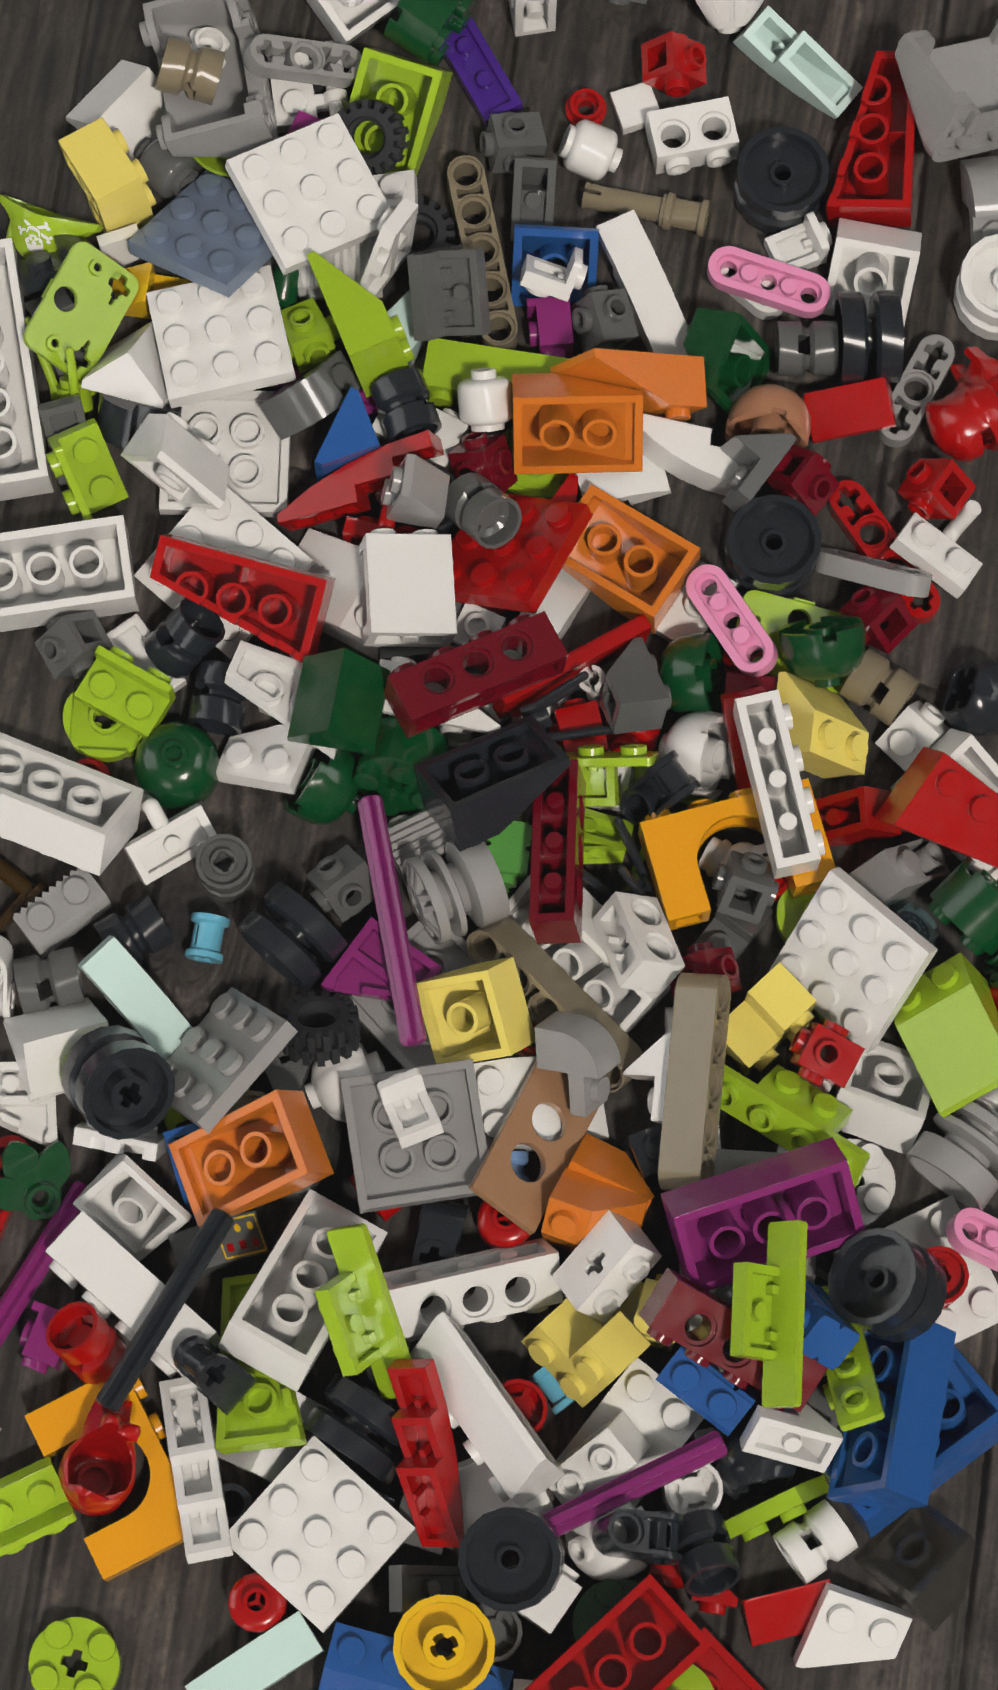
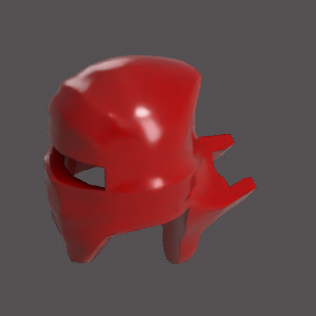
[925,346,998,462]
[59,1392,141,1516]

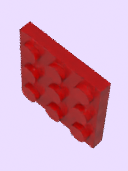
[452,494,593,614]

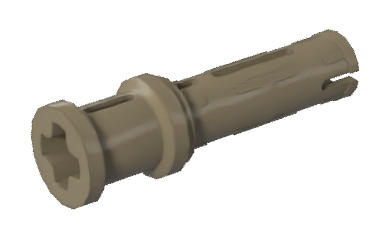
[581,182,711,237]

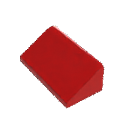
[803,377,896,444]
[740,1579,832,1646]

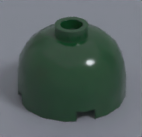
[779,615,866,688]
[657,632,724,716]
[134,721,220,810]
[283,748,364,825]

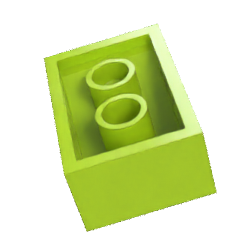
[349,47,453,176]
[306,251,415,398]
[894,952,998,1118]

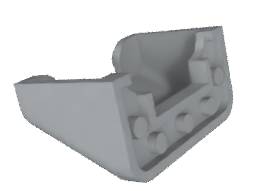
[139,0,279,157]
[895,18,998,162]

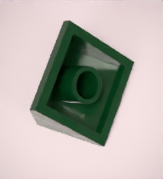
[287,648,391,755]

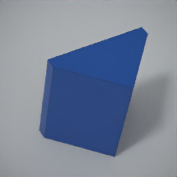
[511,224,599,307]
[314,387,380,483]

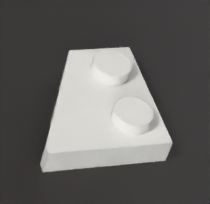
[73,1122,167,1162]

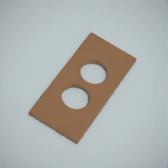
[468,1059,599,1235]

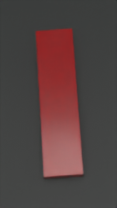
[492,615,652,719]

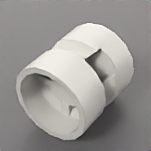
[661,1464,723,1515]
[772,1499,858,1584]

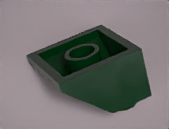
[683,307,775,414]

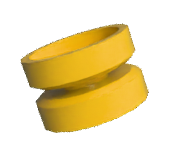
[393,1594,495,1690]

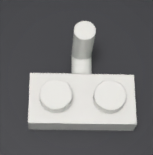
[889,500,983,599]
[123,793,217,885]

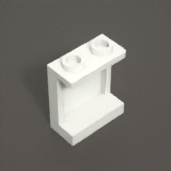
[359,528,457,647]

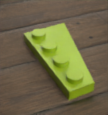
[216,1273,307,1454]

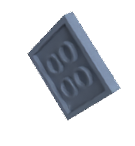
[128,170,273,298]

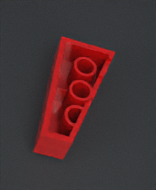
[826,51,917,227]
[150,534,336,663]
[874,746,998,869]

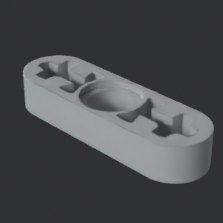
[243,34,362,88]
[877,334,955,448]
[814,547,933,598]

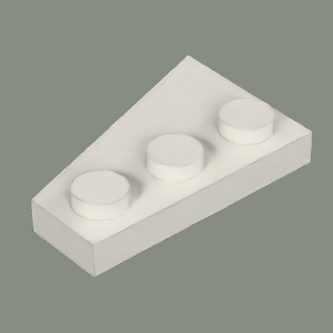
[224,640,338,760]

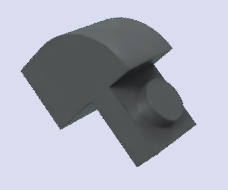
[258,350,362,440]

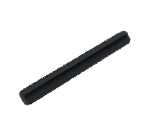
[96,1208,234,1412]

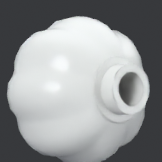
[304,1043,386,1123]

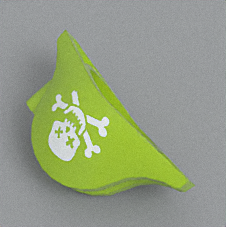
[0,194,103,259]

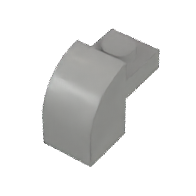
[960,155,998,247]
[534,1011,621,1117]

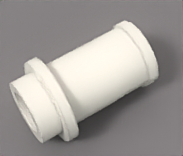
[579,665,606,707]

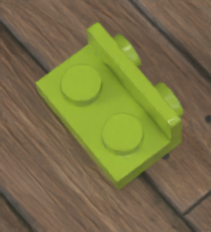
[45,418,129,521]
[74,645,176,738]
[0,1456,77,1557]

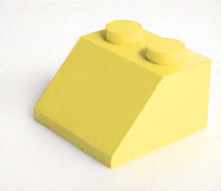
[777,671,869,779]
[417,956,535,1064]

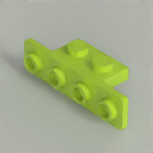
[531,744,659,807]
[720,1064,870,1188]
[730,1220,808,1408]
[314,1223,412,1400]
[821,1284,885,1432]

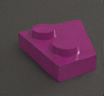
[321,917,443,1002]

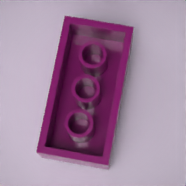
[661,1137,865,1291]

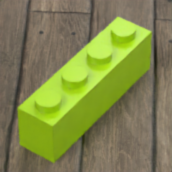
[423,338,570,408]

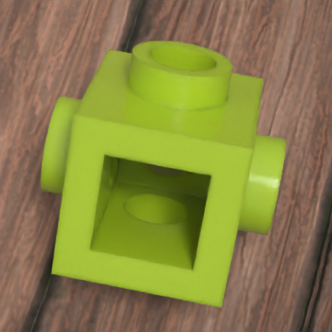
[281,297,340,374]

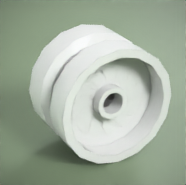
[953,234,998,341]

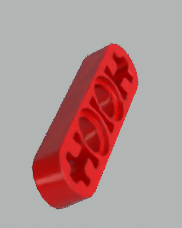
[828,480,940,624]

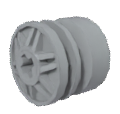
[403,841,510,945]
[906,1102,998,1210]

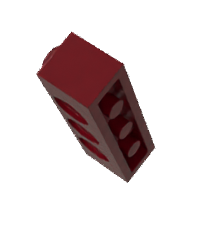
[384,611,569,738]
[529,759,586,944]
[639,1267,828,1413]

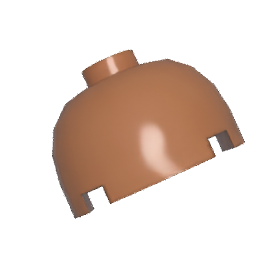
[725,384,811,448]

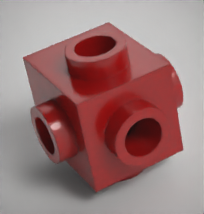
[641,31,707,97]
[897,458,977,520]
[789,1019,865,1088]

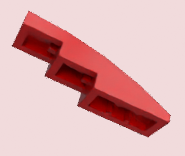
[276,430,444,531]
[387,1359,464,1547]

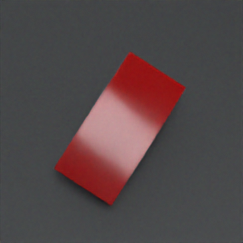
[647,1564,738,1616]

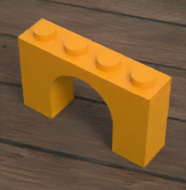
[638,778,836,930]
[25,1377,184,1581]

